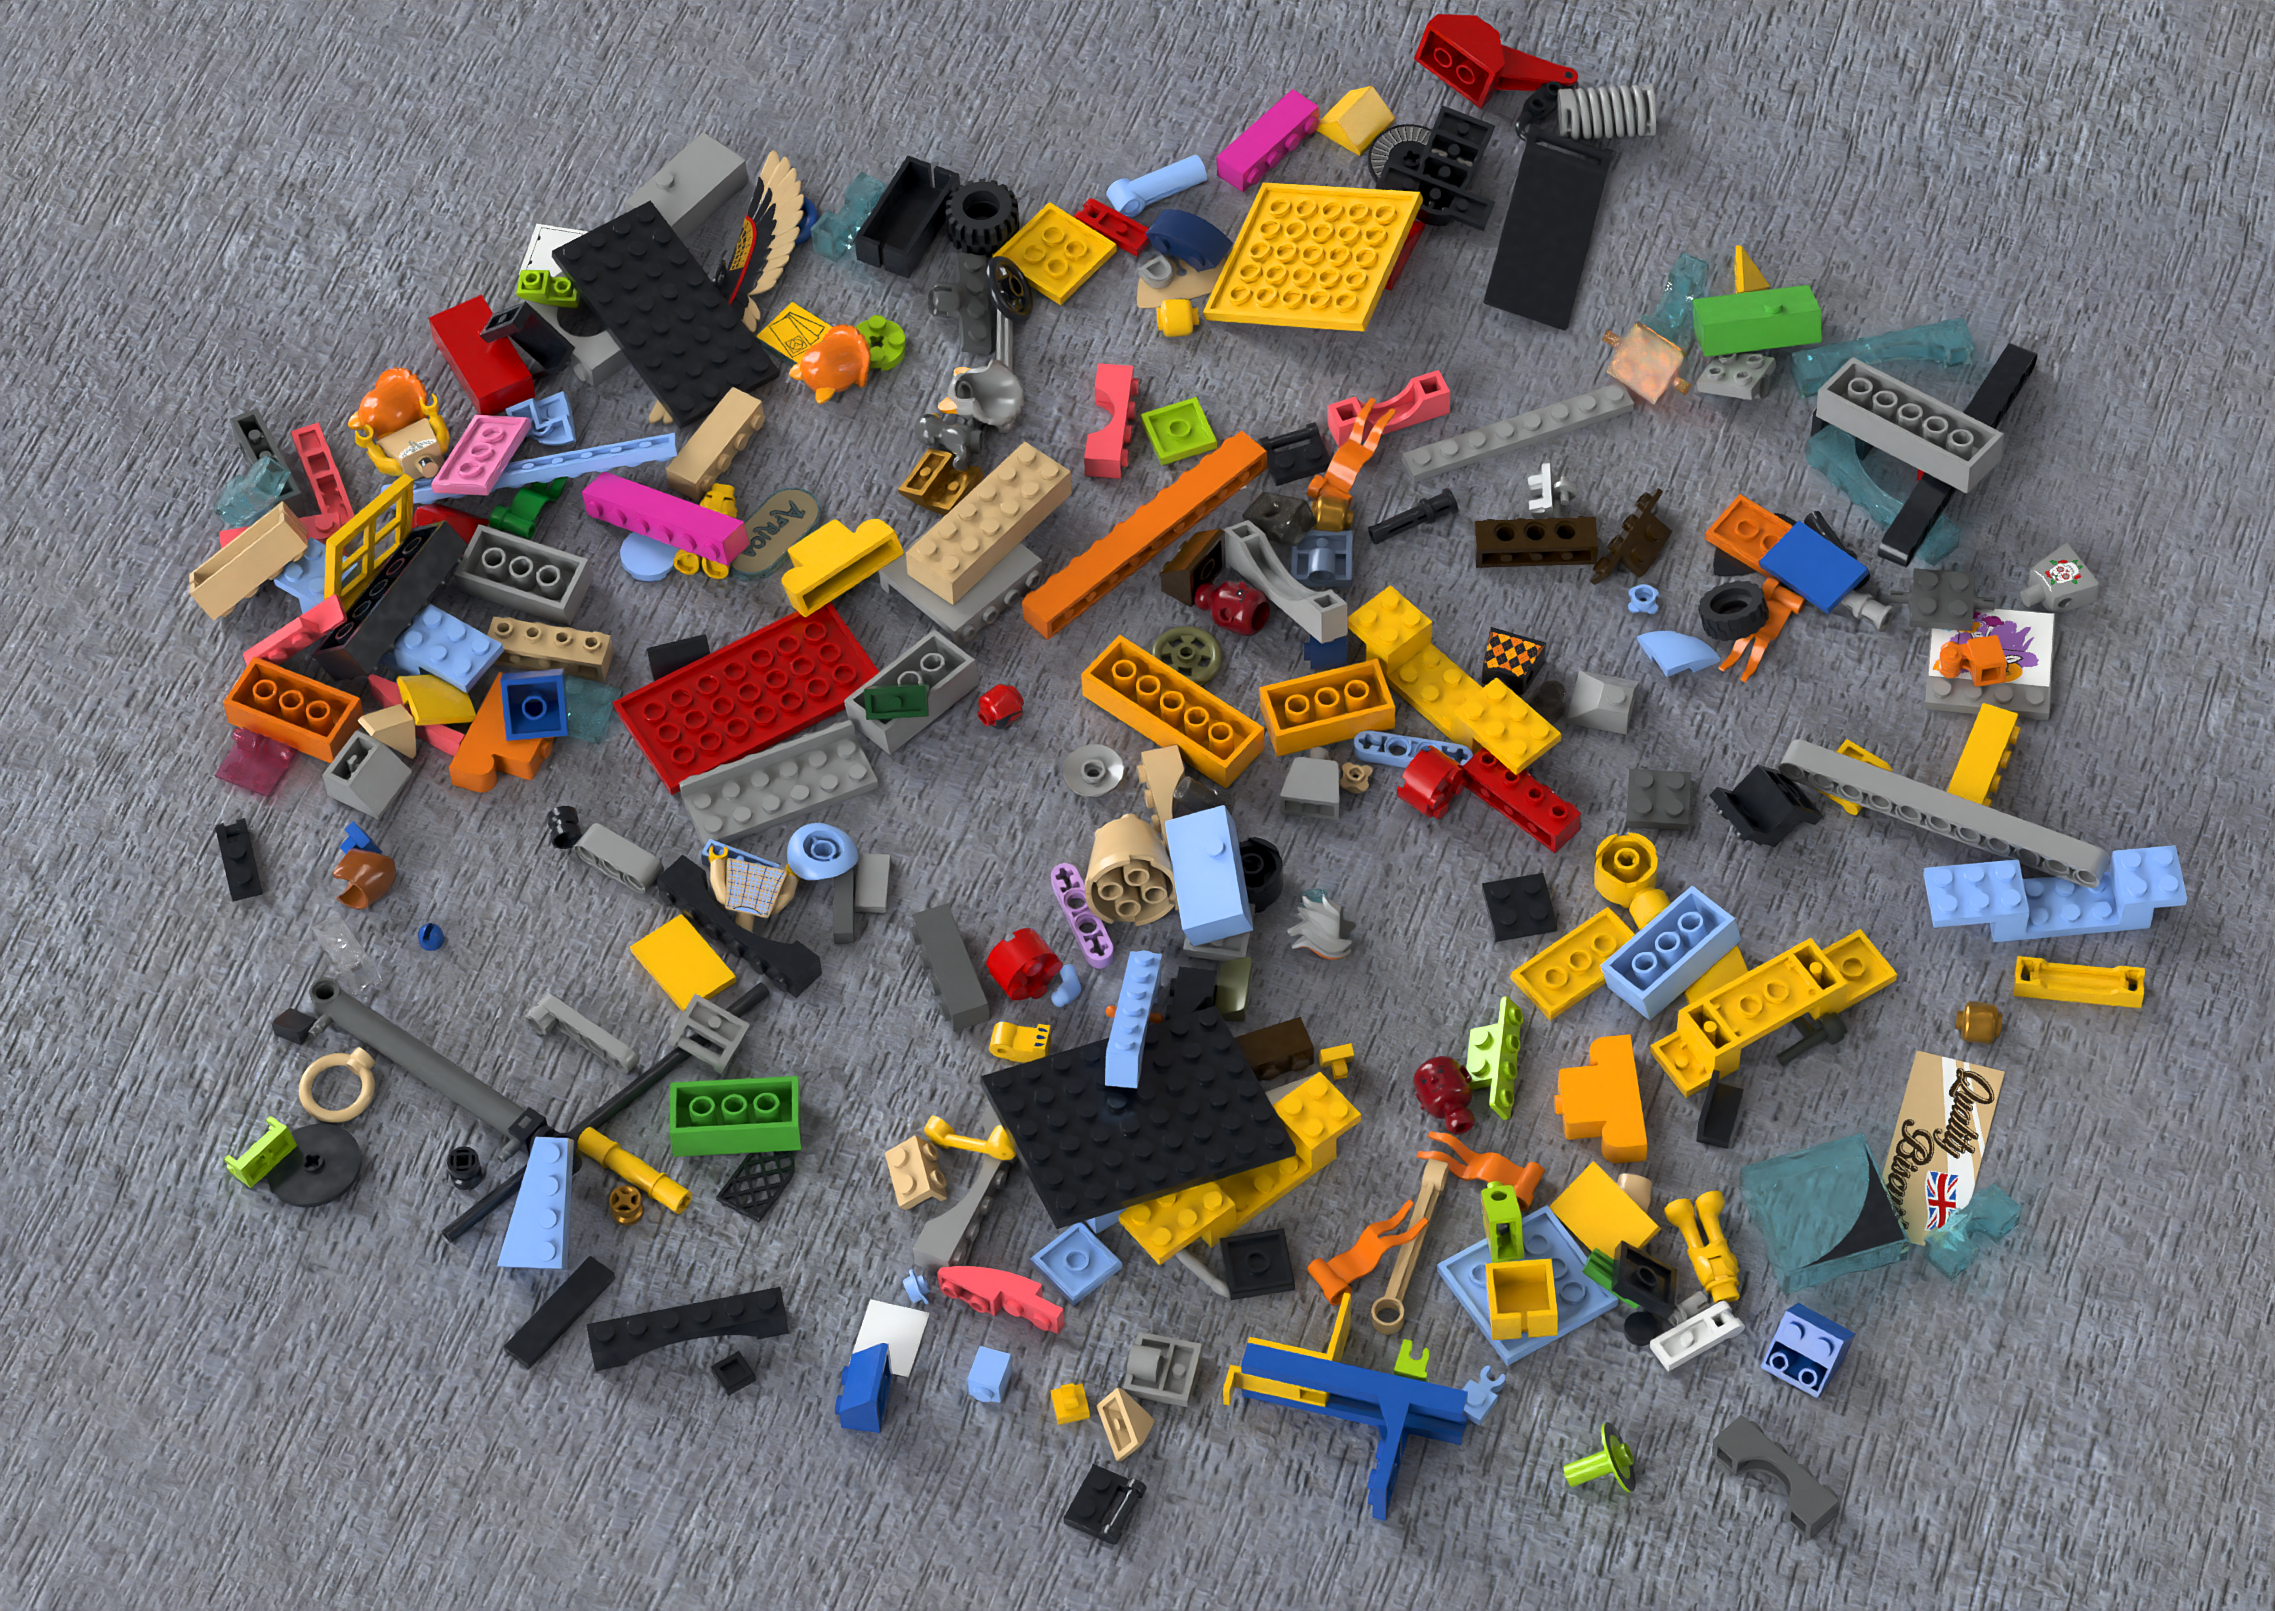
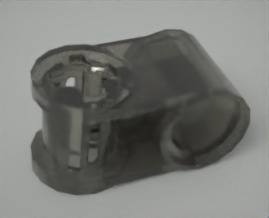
[1525,680,1566,726]

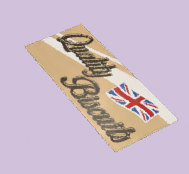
[1881,1051,2005,1254]

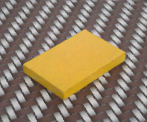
[630,913,737,1013]
[1549,1161,1662,1260]

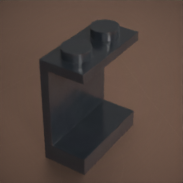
[479,301,576,380]

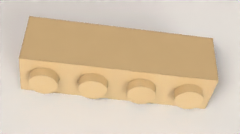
[666,387,765,501]

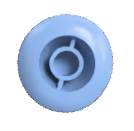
[787,823,859,880]

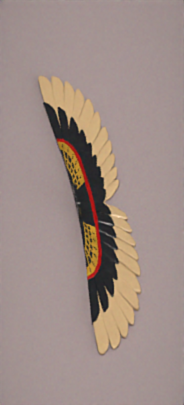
[649,150,804,425]

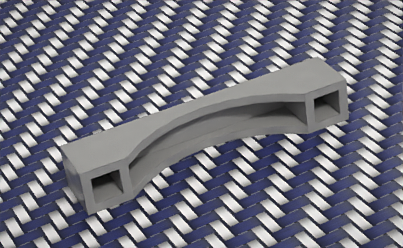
[1223,520,1348,644]
[913,1104,1018,1273]

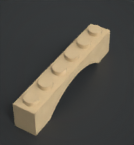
[1137,745,1185,911]

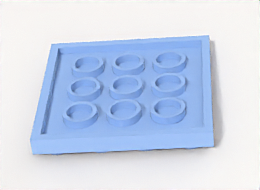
[1437,1205,1618,1366]

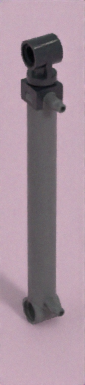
[309,977,582,1175]

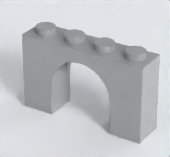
[517,272,630,388]

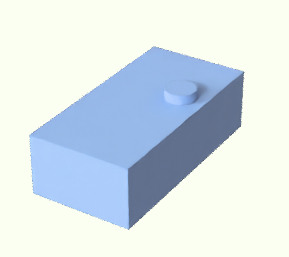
[1165,805,1253,947]
[1600,886,1742,1021]

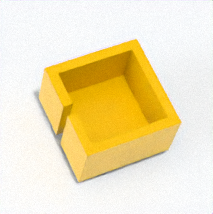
[1486,1258,1558,1341]

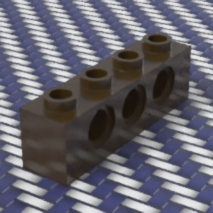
[1474,516,1598,568]

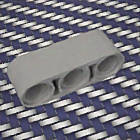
[574,823,664,894]

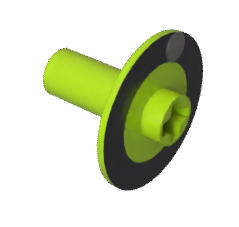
[1563,1422,1636,1493]

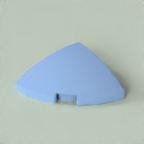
[506,391,576,446]
[1637,631,1720,677]

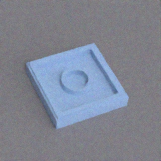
[1030,1222,1123,1306]

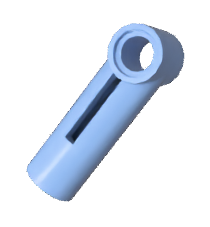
[1106,154,1207,218]

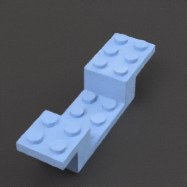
[273,537,504,693]
[1924,845,2187,942]

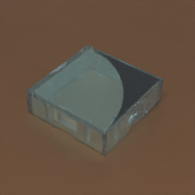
[1739,1133,1910,1295]

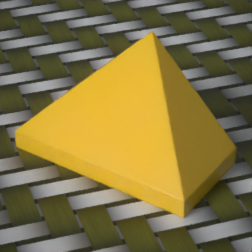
[1734,245,1771,294]

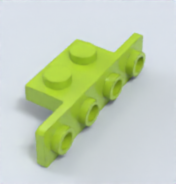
[1466,996,1523,1120]

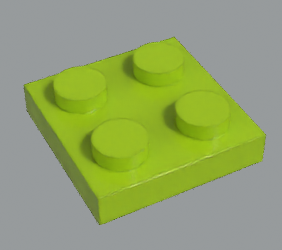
[1141,397,1217,466]

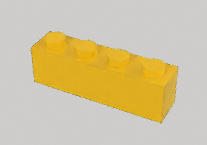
[1947,703,2021,808]

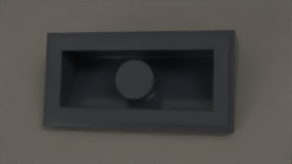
[647,634,710,681]

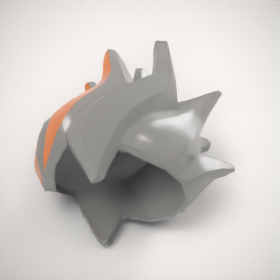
[1287,894,1357,961]

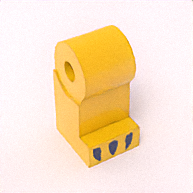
[989,1022,1052,1063]

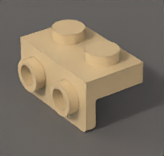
[885,1135,947,1211]

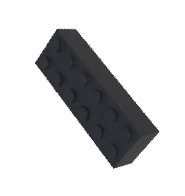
[311,520,469,681]

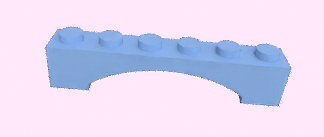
[1105,950,1162,1088]

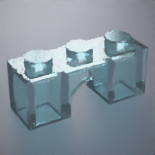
[811,172,886,263]
[212,455,291,527]
[1923,1183,2022,1281]

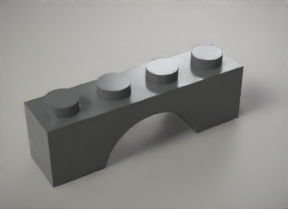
[1712,1415,1839,1541]

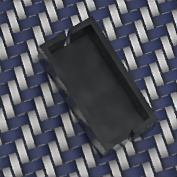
[854,155,960,279]

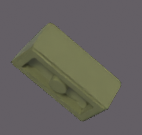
[1215,957,1253,1021]

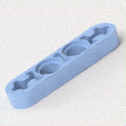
[1354,730,1473,768]

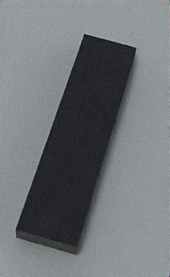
[503,1256,615,1369]

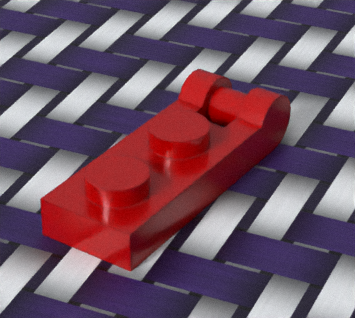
[1073,198,1151,257]

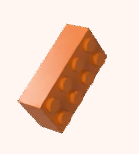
[223,657,364,763]

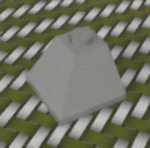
[1566,670,1639,735]

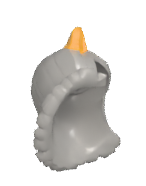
[938,359,1025,426]

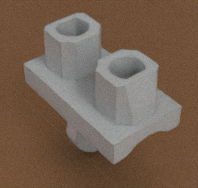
[1528,463,1578,519]

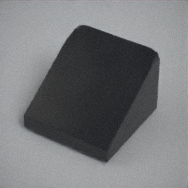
[271,1008,317,1046]

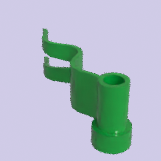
[489,453,568,540]

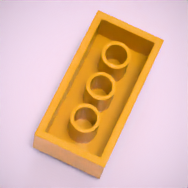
[1259,658,1395,757]

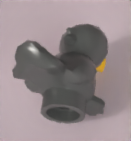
[914,413,983,471]

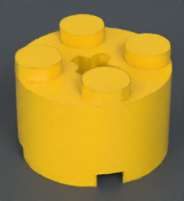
[1594,832,1658,908]

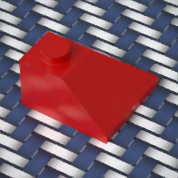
[412,503,489,567]

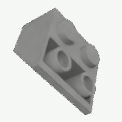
[322,730,413,819]

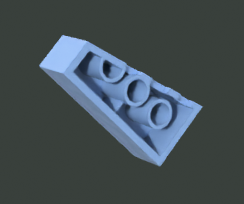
[497,1137,574,1270]

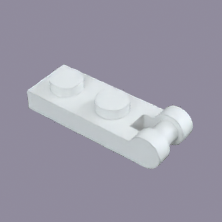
[1650,1301,1745,1372]

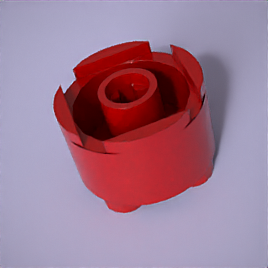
[1397,745,1467,820]
[986,928,1063,1000]

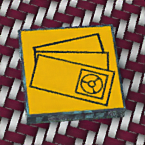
[754,300,834,367]

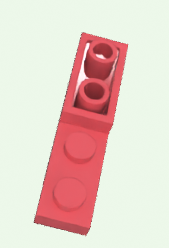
[937,1266,1065,1334]

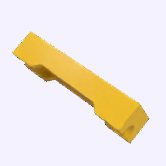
[2013,956,2145,1008]

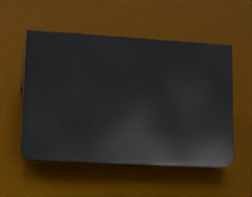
[1696,1070,1744,1149]

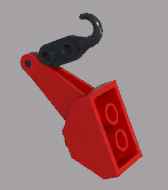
[1414,14,1578,143]

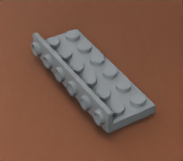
[679,720,879,847]

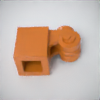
[1939,635,2007,687]

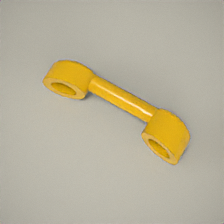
[924,1116,1017,1161]

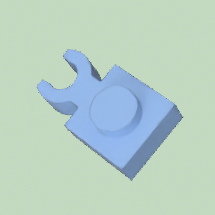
[1462,1365,1506,1426]

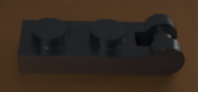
[215,818,263,902]

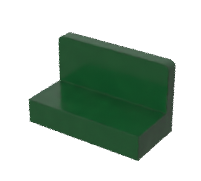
[864,683,931,720]

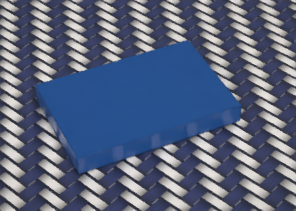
[1759,521,1869,614]

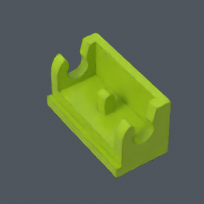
[223,1116,297,1188]
[1394,1339,1429,1383]

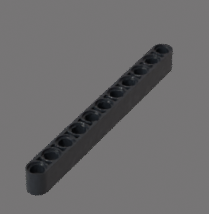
[1878,343,2038,568]

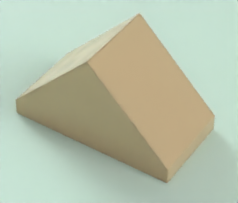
[358,703,416,759]

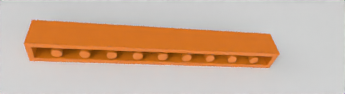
[1022,430,1267,640]

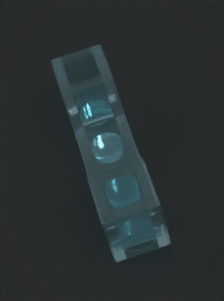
[1630,252,1709,367]

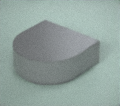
[1138,254,1173,288]

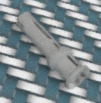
[1839,590,1895,632]

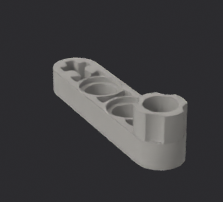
[525,993,639,1074]

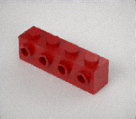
[1463,747,1581,853]

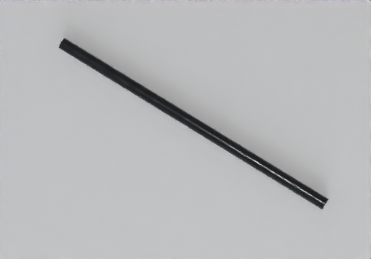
[441,982,770,1243]

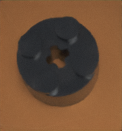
[1239,837,1283,913]

